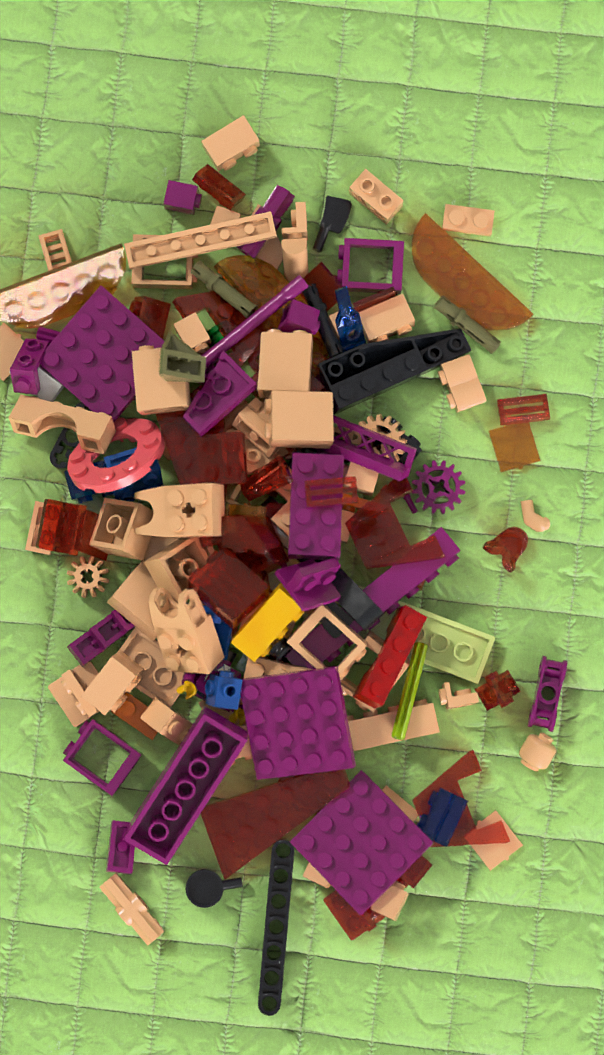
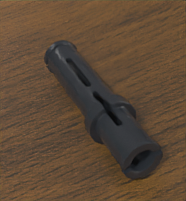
[302,283,344,358]

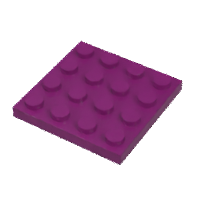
[40,286,164,423]
[241,666,356,780]
[290,770,434,916]

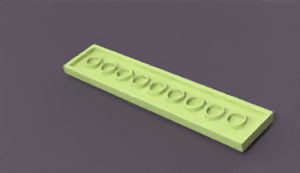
[243,548,496,684]

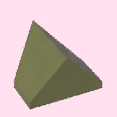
[159,331,206,382]

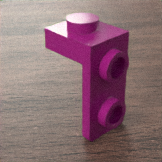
[10,338,49,395]

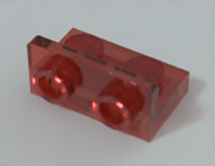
[129,296,171,339]

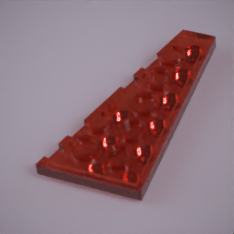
[201,769,350,880]

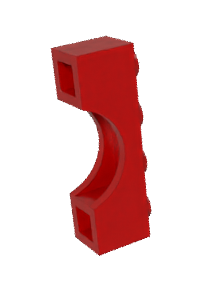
[353,605,427,709]

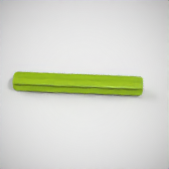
[392,642,428,740]

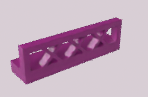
[319,415,417,481]

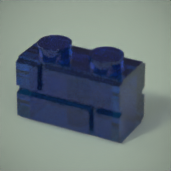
[417,787,468,847]

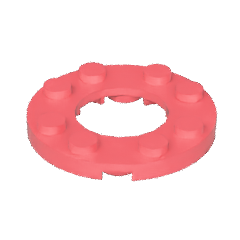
[67,417,165,493]

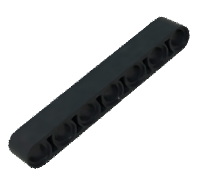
[252,496,384,631]
[258,838,295,1016]

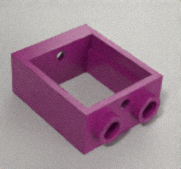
[337,238,404,294]
[63,719,143,796]

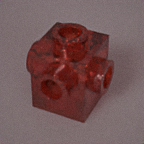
[475,670,520,711]

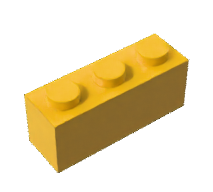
[231,583,305,662]

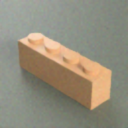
[347,699,440,751]

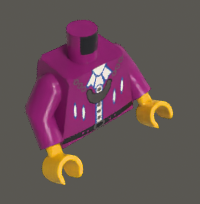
[176,650,246,726]

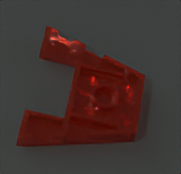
[172,285,274,367]
[345,478,445,569]
[412,749,510,847]

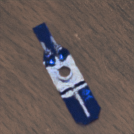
[335,286,367,352]

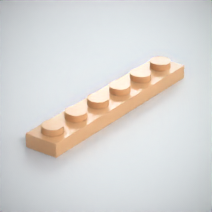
[124,211,277,270]

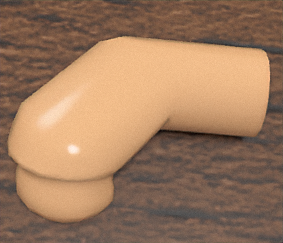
[520,500,550,532]

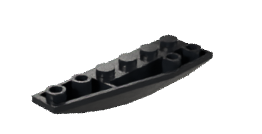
[317,328,472,415]

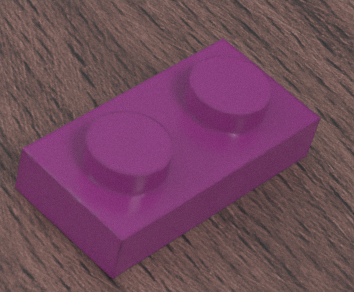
[106,820,135,875]

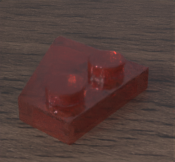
[240,455,293,501]

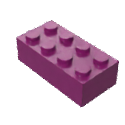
[288,453,344,561]

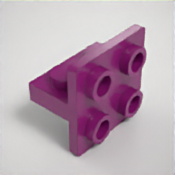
[275,558,341,611]

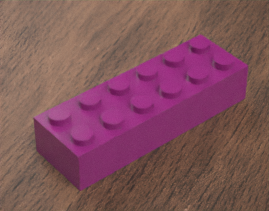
[123,706,248,865]

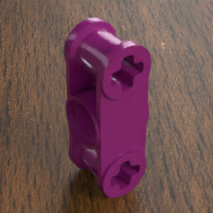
[528,656,568,732]

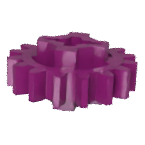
[411,460,465,514]

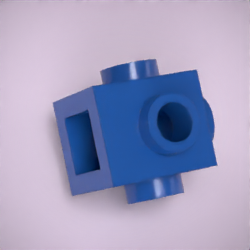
[205,670,243,710]

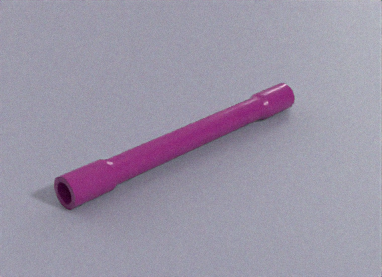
[201,275,309,370]

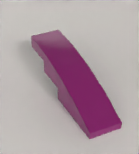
[67,610,135,667]

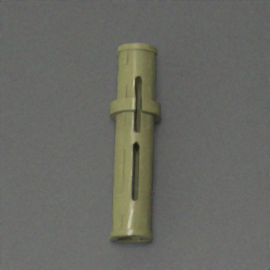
[191,261,258,318]
[434,295,501,354]

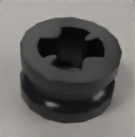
[269,637,293,663]

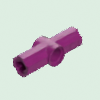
[237,185,295,260]

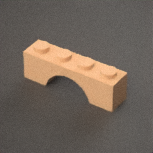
[9,395,116,454]
[303,863,409,921]

